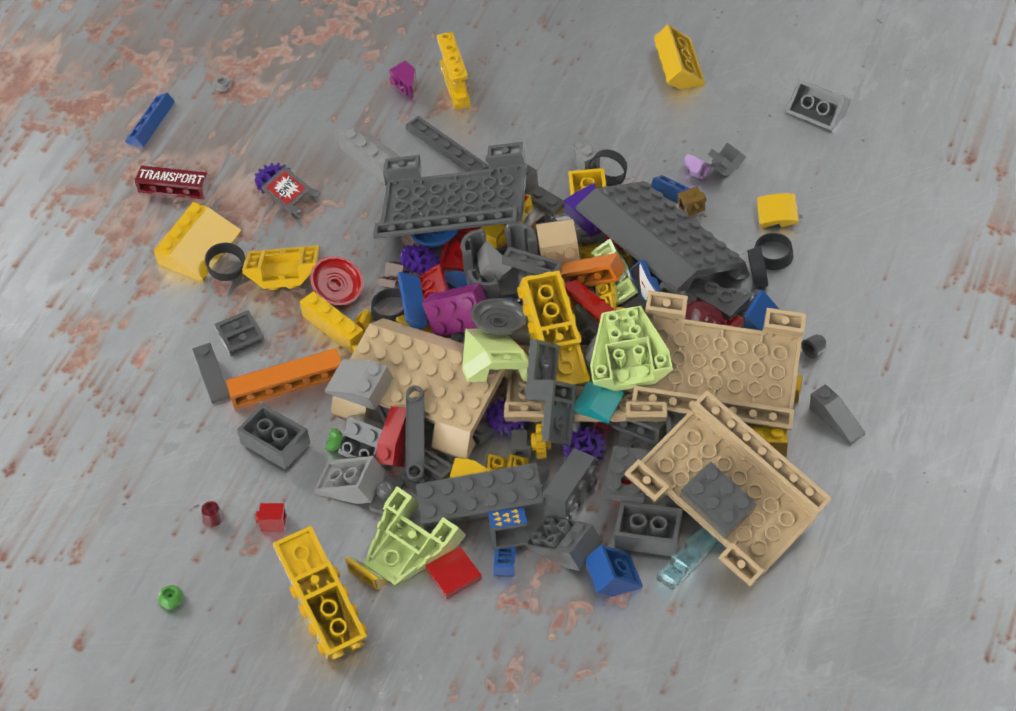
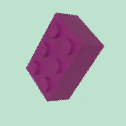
[422,283,486,336]

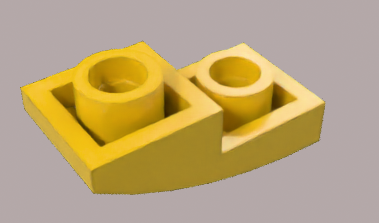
[595,282,617,310]
[485,454,529,471]

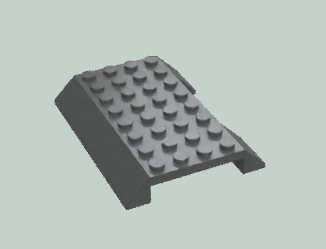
[373,142,527,239]
[575,181,750,292]

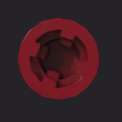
[201,501,224,527]

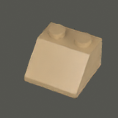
[536,219,580,263]

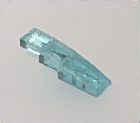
[656,527,719,590]

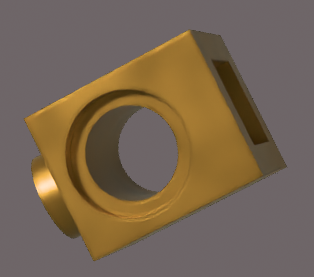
[677,186,707,216]

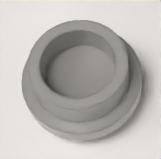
[215,76,232,92]

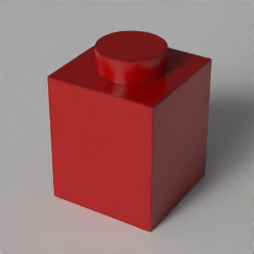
[255,503,287,531]

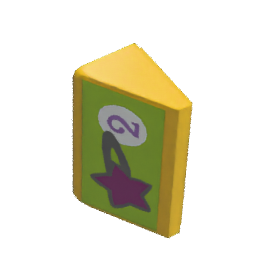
[345,557,387,591]

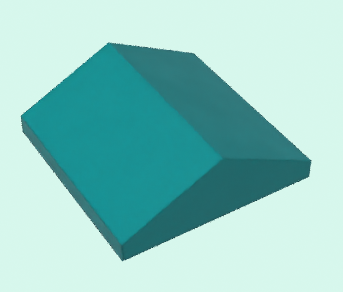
[574,381,624,423]

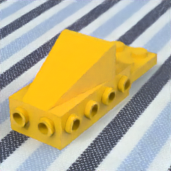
[517,270,590,386]
[273,525,368,660]

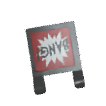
[261,166,320,220]

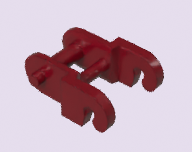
[589,421,612,444]

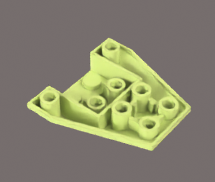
[590,306,673,391]
[462,329,529,382]

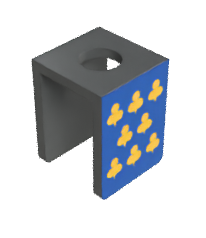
[488,507,529,550]

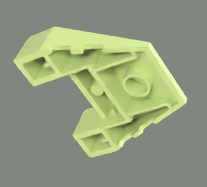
[364,487,466,586]

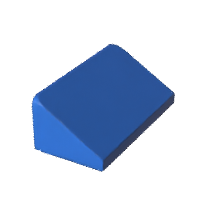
[651,175,691,203]

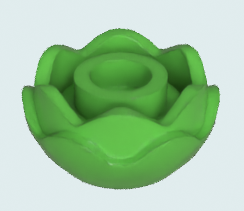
[325,428,343,452]
[158,585,184,609]

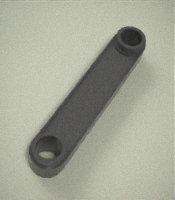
[406,385,425,482]

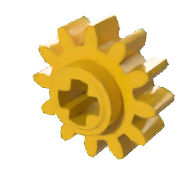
[531,424,552,459]

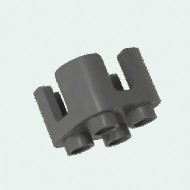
[461,222,538,306]

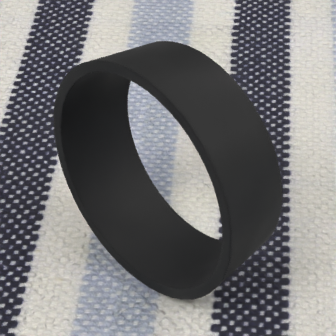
[588,149,628,186]
[754,233,794,270]
[205,243,245,281]
[747,246,768,287]
[371,288,404,323]

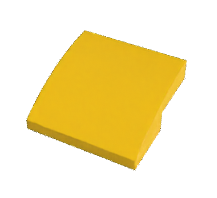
[757,193,799,229]

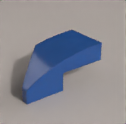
[444,271,467,288]

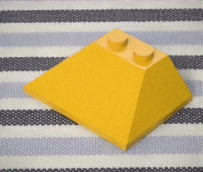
[242,245,320,290]

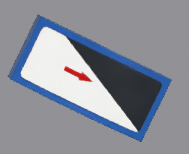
[629,259,661,303]

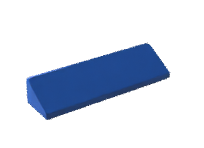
[125,93,175,147]
[398,272,428,330]

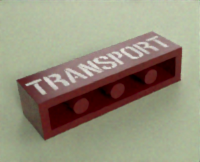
[134,165,211,200]

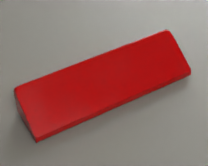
[565,280,615,319]

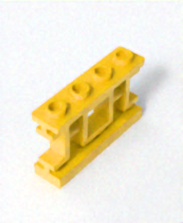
[437,32,471,110]

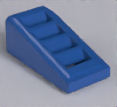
[493,546,517,576]

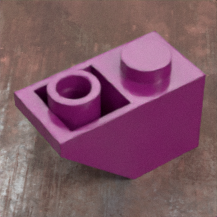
[389,61,417,99]

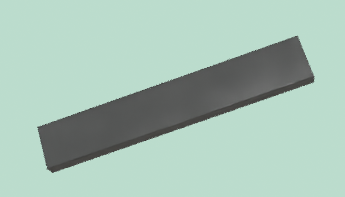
[406,116,489,172]

